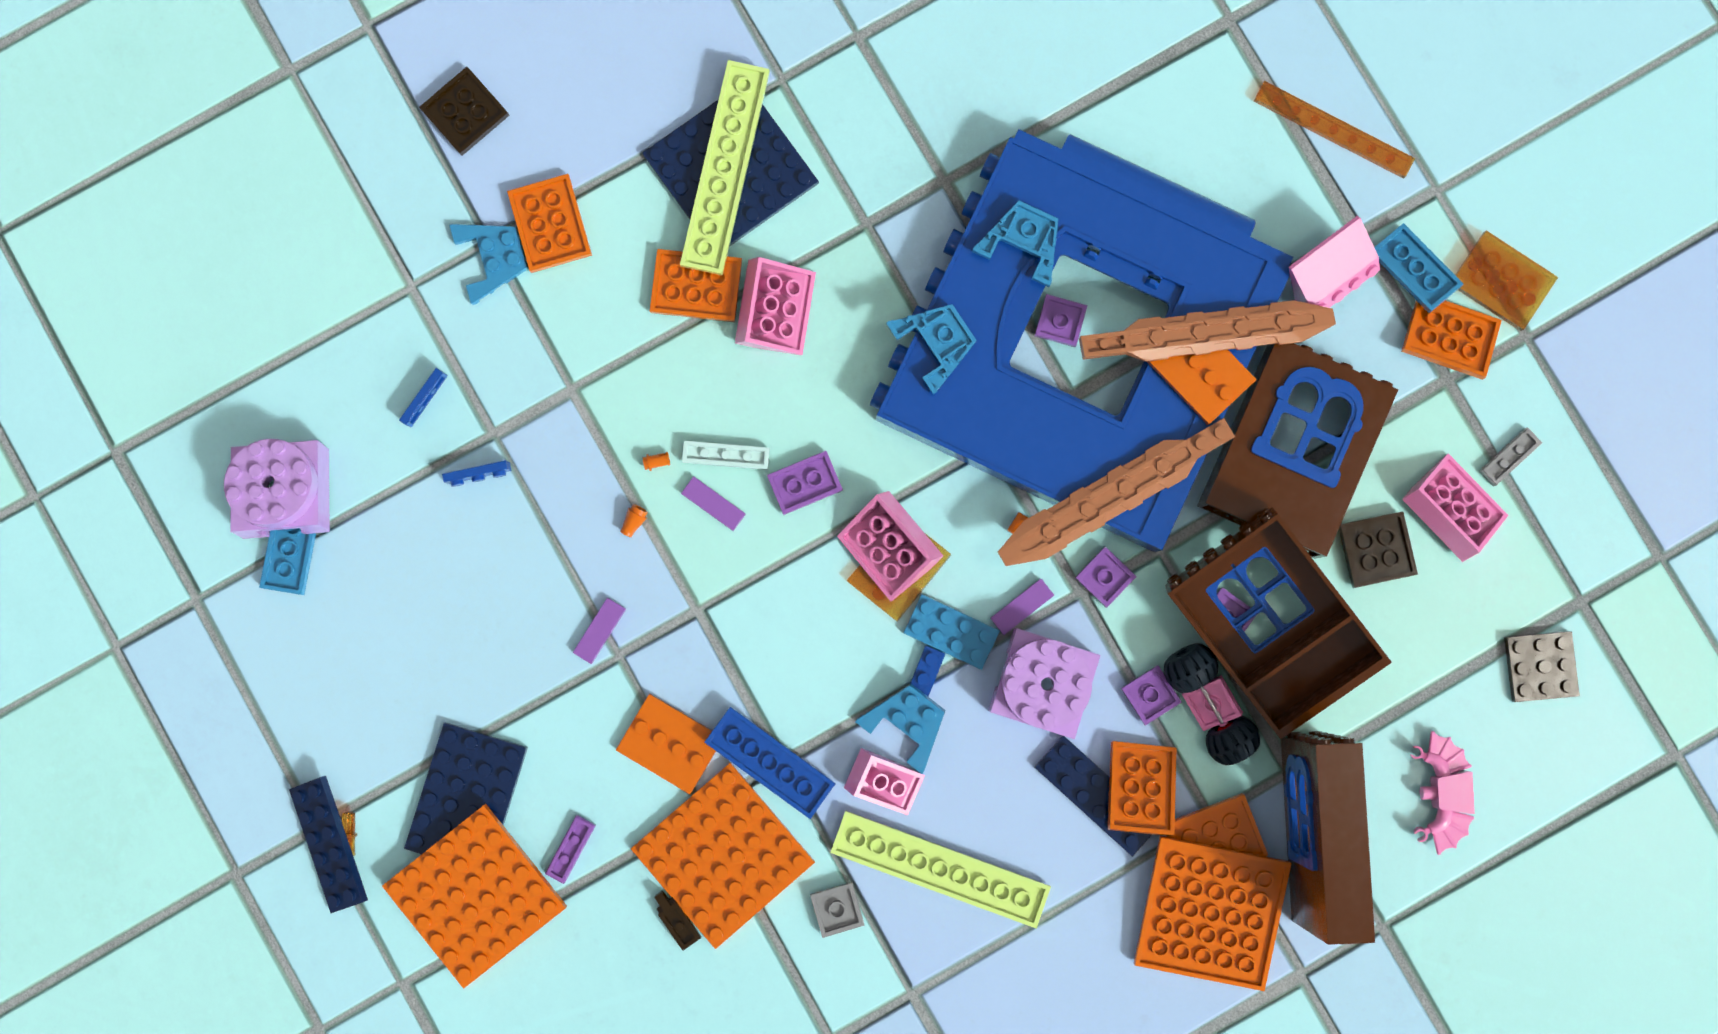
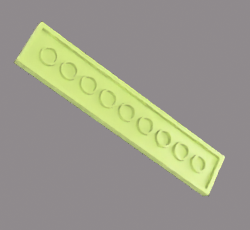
[680,60,770,275]
[830,810,1051,929]

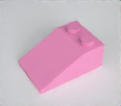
[844,748,925,815]

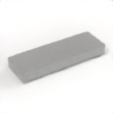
[1479,427,1542,487]

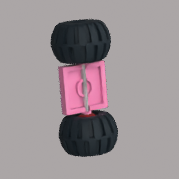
[1164,643,1260,765]

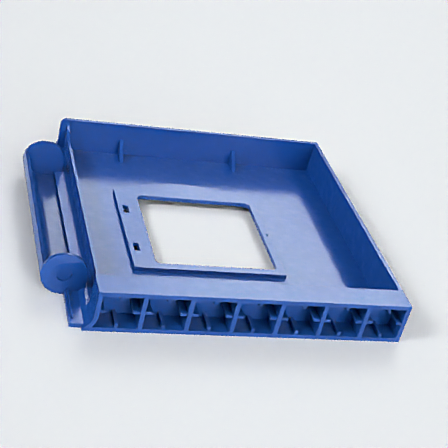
[870,129,1293,552]

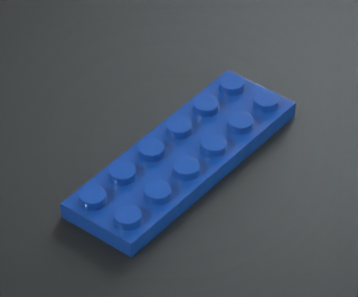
[704,707,836,819]

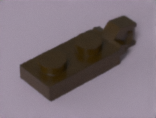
[654,890,702,951]

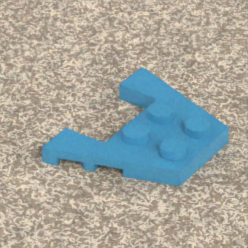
[972,201,1058,287]
[449,224,529,305]
[886,304,977,395]
[855,684,946,774]

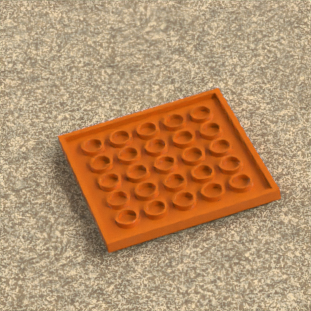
[631,762,815,949]
[382,804,567,989]
[1134,836,1291,991]

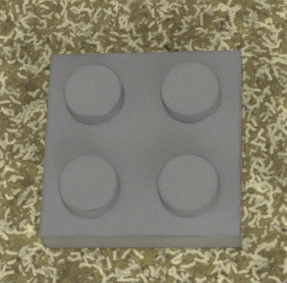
[810,882,865,938]

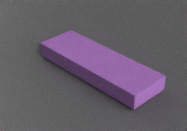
[681,476,746,531]
[990,579,1054,635]
[573,598,626,664]
[545,815,596,884]

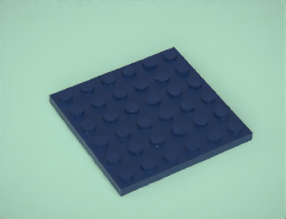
[642,99,819,247]

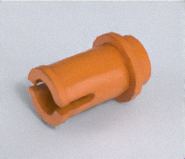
[642,452,671,471]

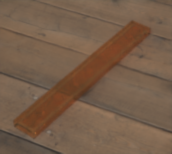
[1254,81,1415,179]

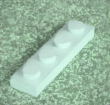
[682,441,770,470]

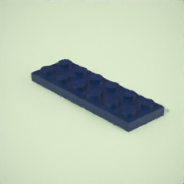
[1034,736,1152,857]
[289,776,368,913]

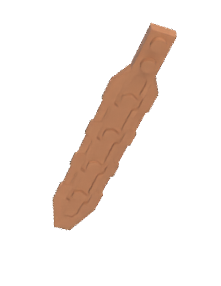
[1079,300,1336,362]
[998,418,1235,566]

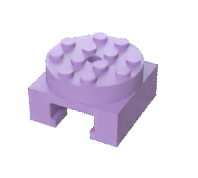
[224,439,330,539]
[988,628,1101,739]

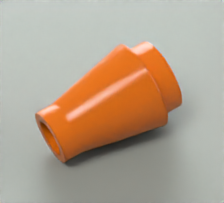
[620,504,648,537]

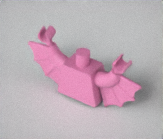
[1410,731,1475,855]

